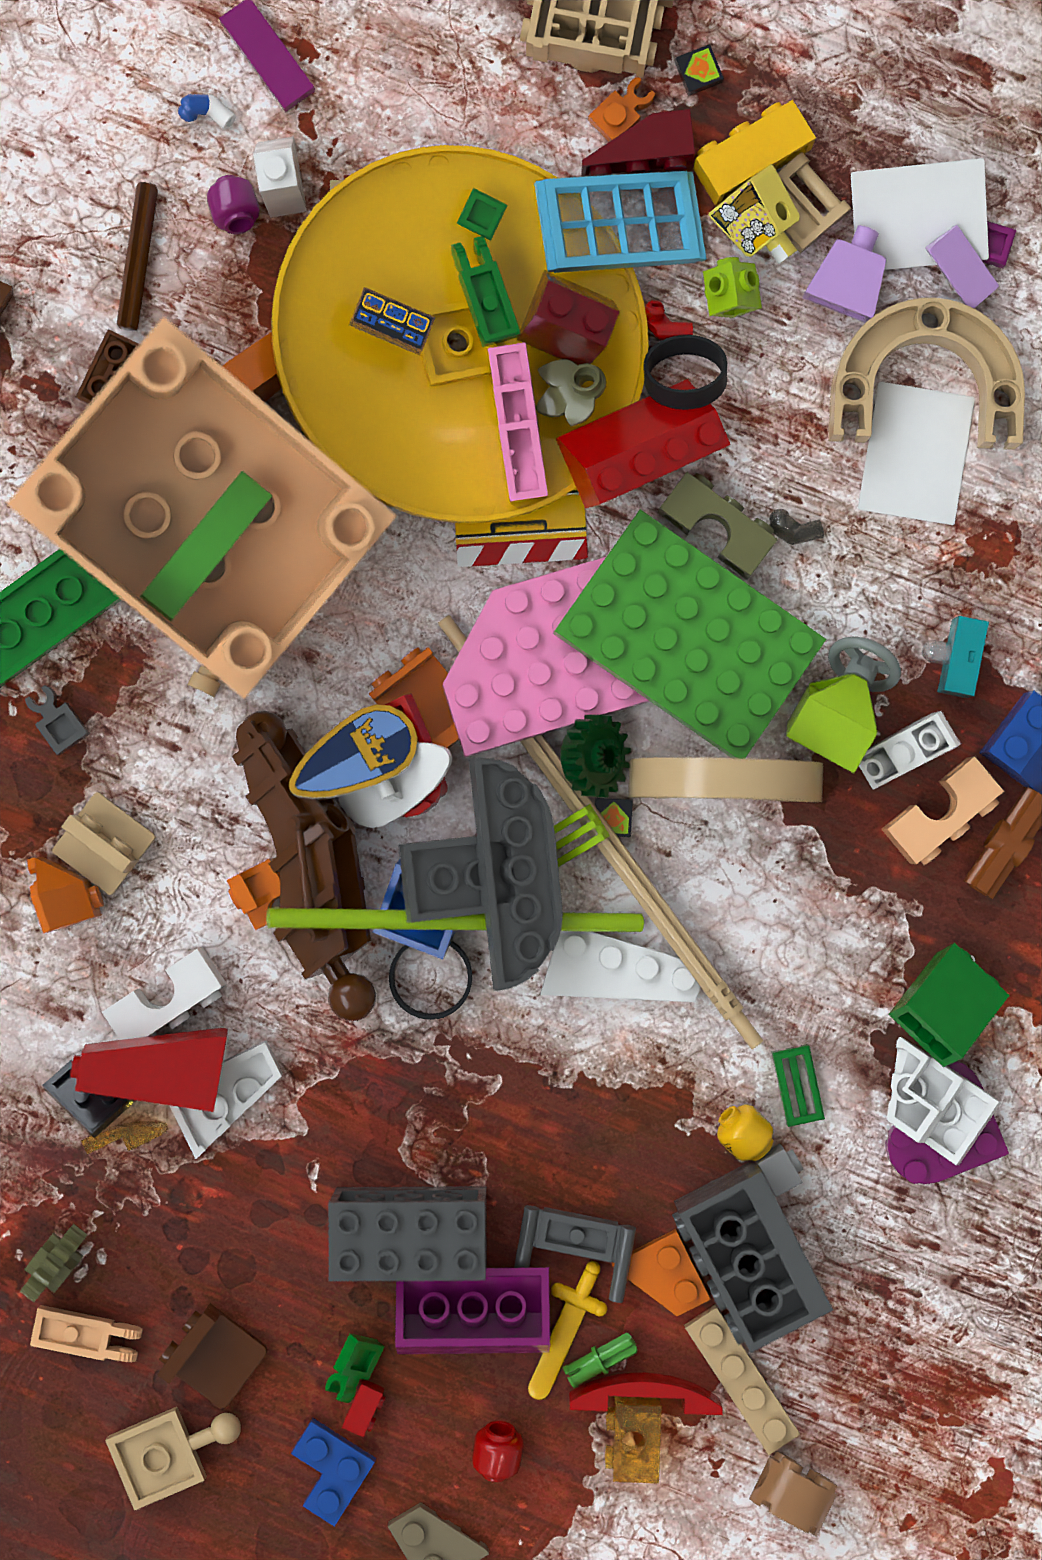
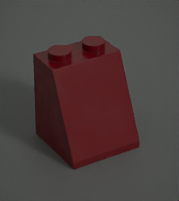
[517,270,620,366]

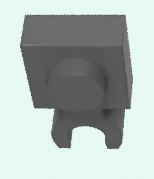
[25,685,90,755]

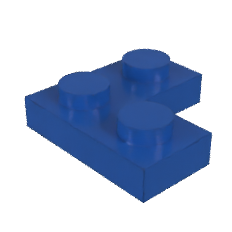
[291,1418,376,1527]

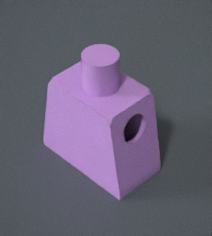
[802,225,886,323]

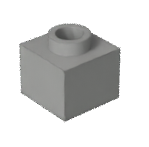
[756,1144,803,1197]

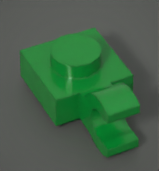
[325,1334,385,1403]

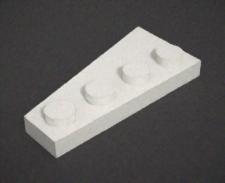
[540,931,700,1002]

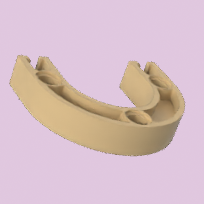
[828,298,1025,450]
[628,758,823,802]

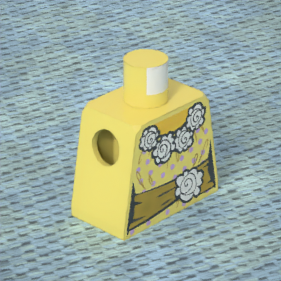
[708,164,800,264]

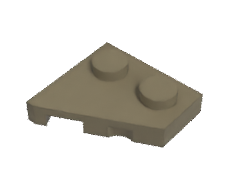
[388,1502,489,1560]

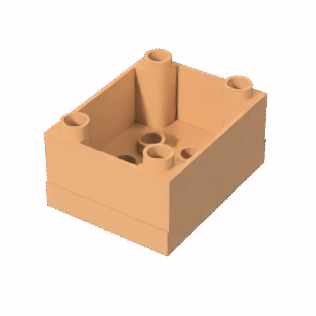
[7,317,397,699]

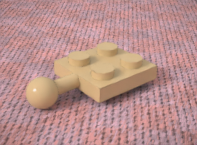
[105,1407,241,1511]

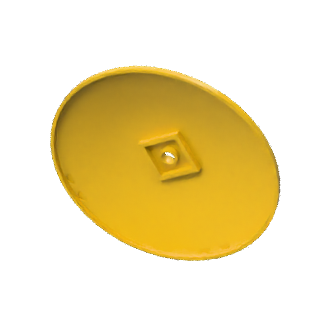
[271,145,649,523]

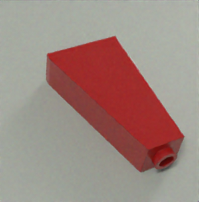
[70,1028,228,1112]

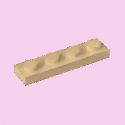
[684,1304,800,1455]

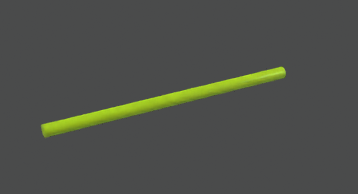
[266,908,644,932]

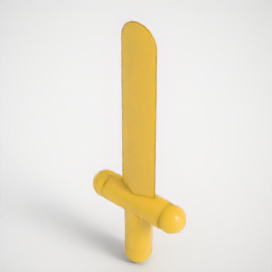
[528,1261,607,1400]

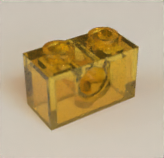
[605,1396,662,1484]

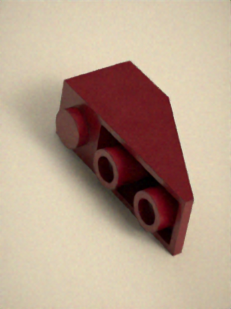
[581,109,695,177]

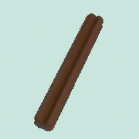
[117,182,158,331]

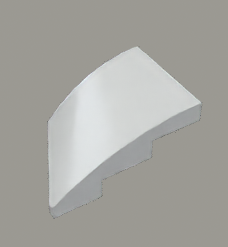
[887,1037,1001,1165]

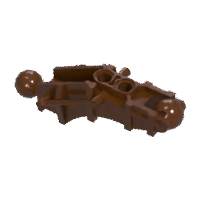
[232,711,376,1021]

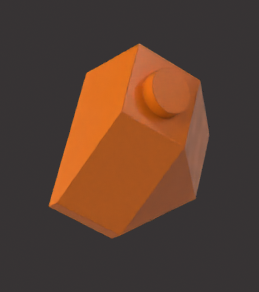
[27,857,104,933]

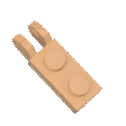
[30,1305,142,1363]

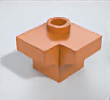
[226,858,281,930]

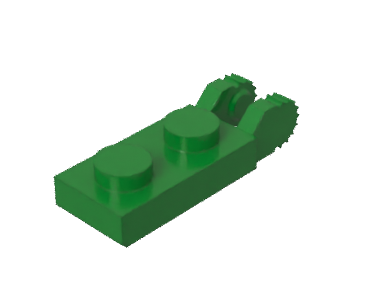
[451,236,520,347]

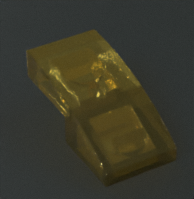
[81,1121,169,1154]

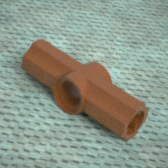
[963,787,1042,899]

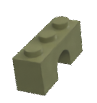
[658,472,778,580]

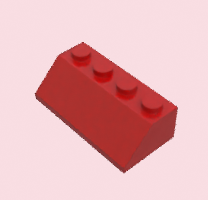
[555,379,731,509]

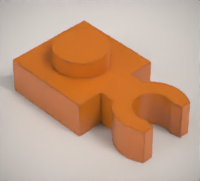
[588,77,655,142]

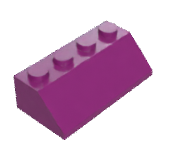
[395,1268,550,1354]

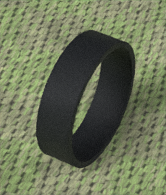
[644,335,727,410]
[389,941,472,1020]

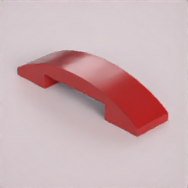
[569,1372,723,1415]

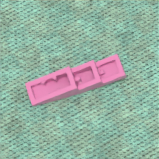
[488,342,548,501]

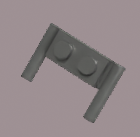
[514,1205,636,1303]

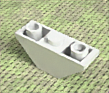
[859,711,960,790]

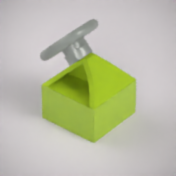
[786,637,901,773]

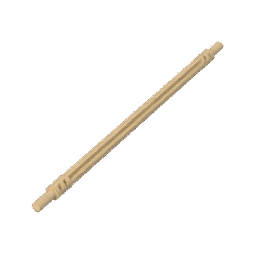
[438,615,764,1049]

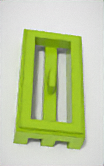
[554,804,610,867]

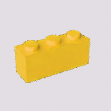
[693,100,816,207]

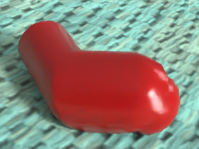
[645,300,693,340]

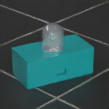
[922,616,989,698]

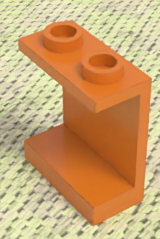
[369,647,459,749]

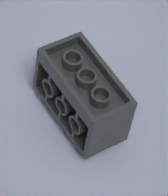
[672,1161,833,1353]
[328,1186,487,1281]

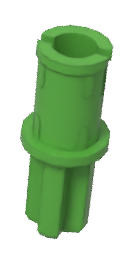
[563,1333,638,1389]

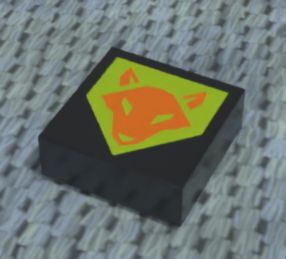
[675,44,724,96]
[595,798,633,837]

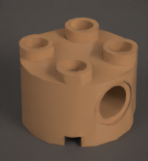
[749,1451,837,1537]

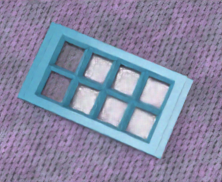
[534,171,706,273]

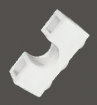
[102,947,227,1040]

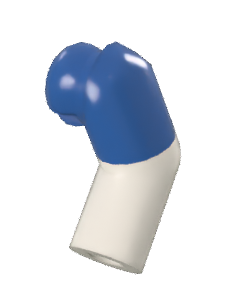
[178,94,236,130]

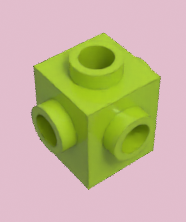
[703,257,762,318]

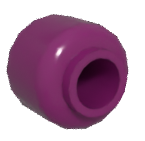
[207,175,260,234]

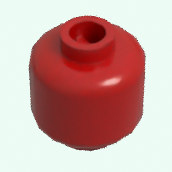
[472,1421,524,1482]

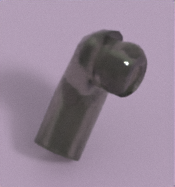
[769,509,824,545]

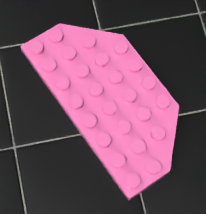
[442,557,650,758]

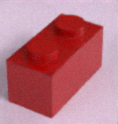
[342,1379,386,1437]

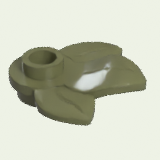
[536,359,606,426]

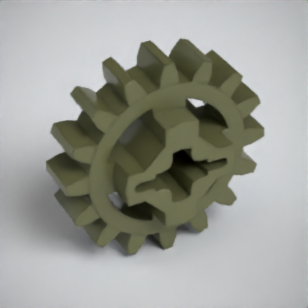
[20,1224,87,1302]

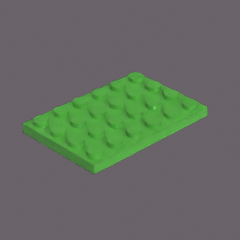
[553,509,826,759]

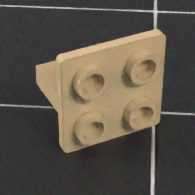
[52,792,156,895]

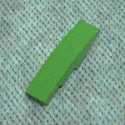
[140,471,272,621]

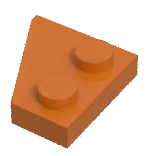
[611,1229,711,1316]

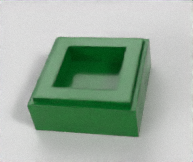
[457,188,508,241]

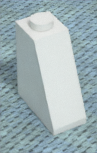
[253,136,307,218]

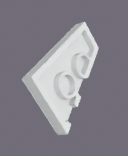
[169,1040,283,1159]

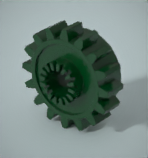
[560,715,631,797]

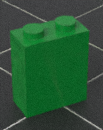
[888,943,1009,1067]

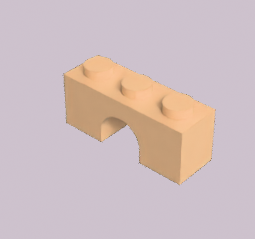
[881,756,1004,865]

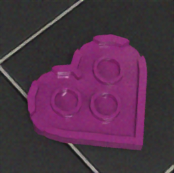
[885,1061,1009,1184]

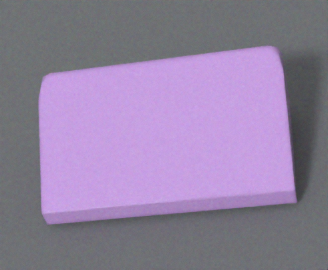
[925,225,999,308]

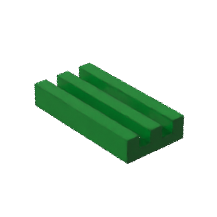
[771,1044,825,1127]

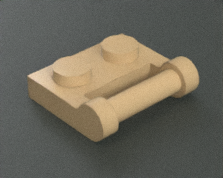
[777,152,852,254]

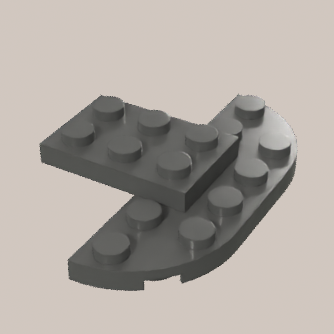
[399,758,563,991]

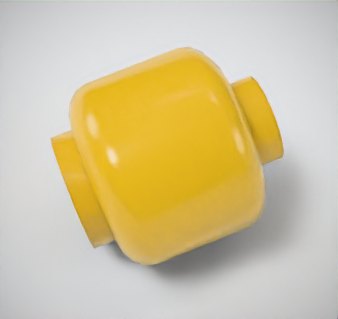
[717,1104,773,1161]

